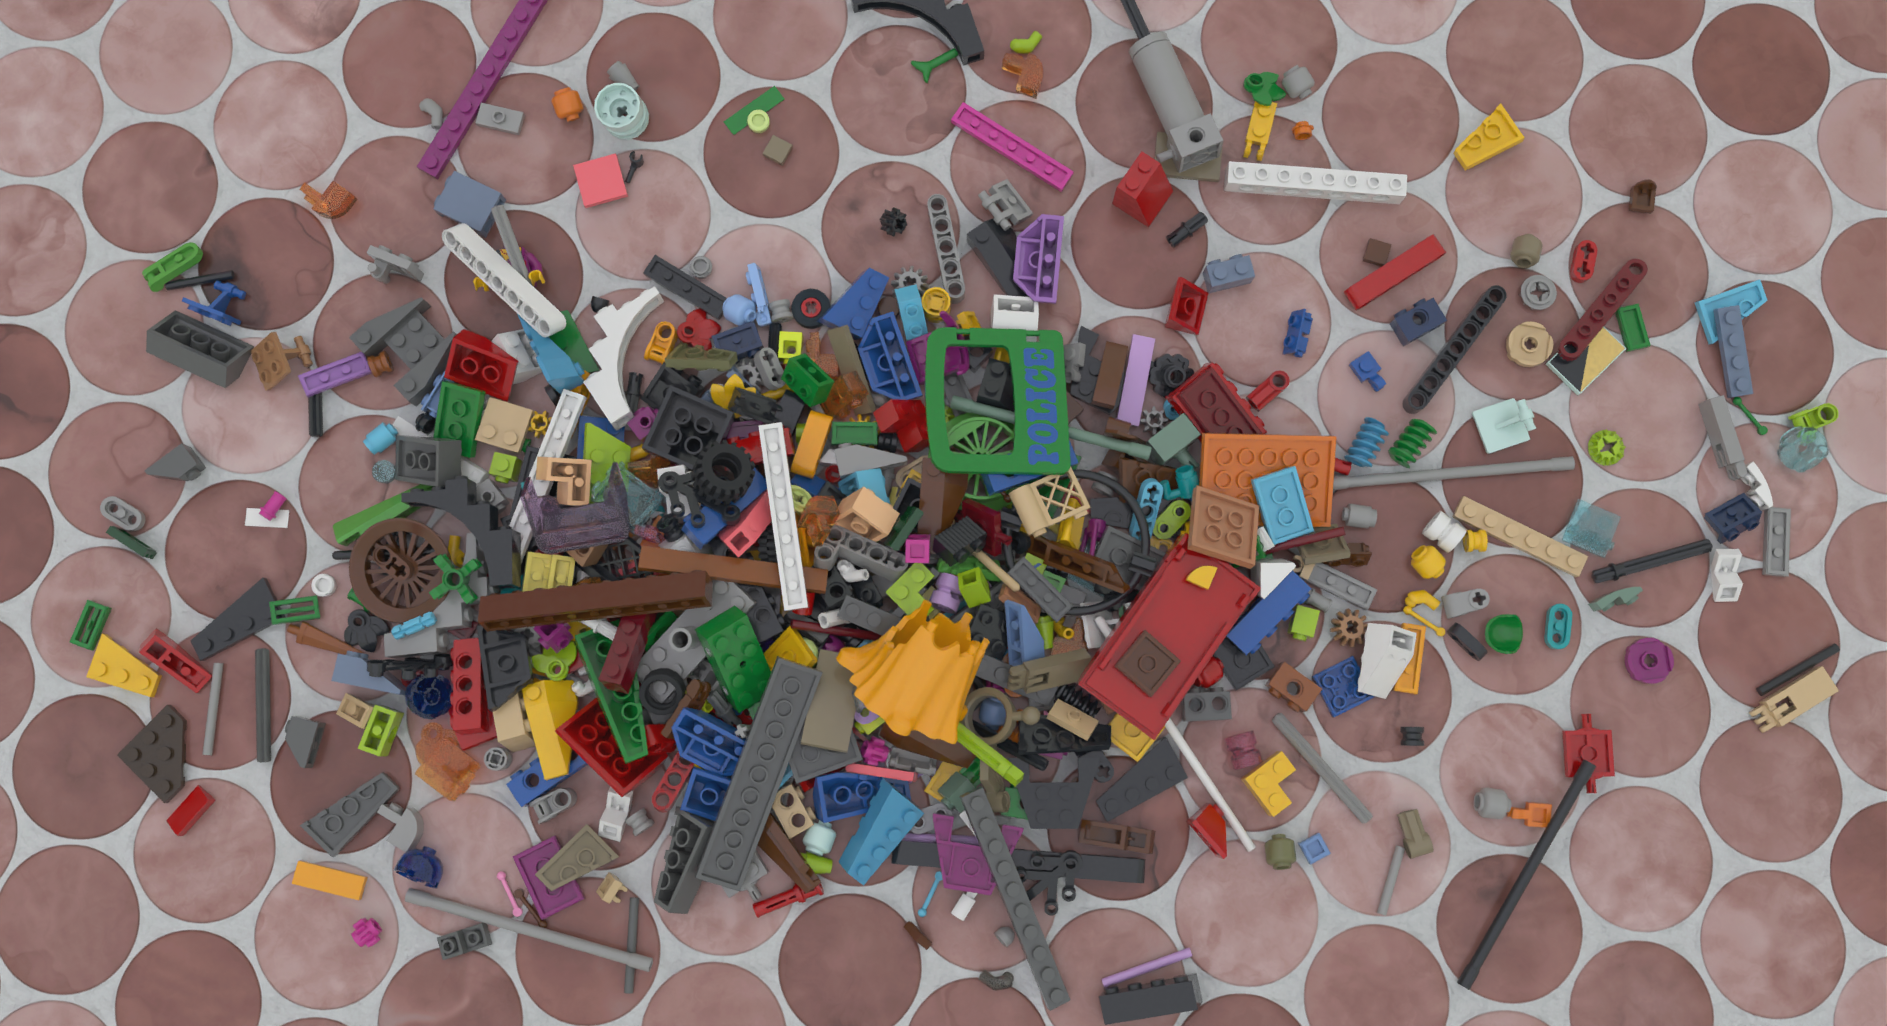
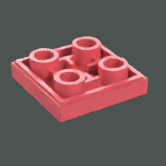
[573,153,628,208]

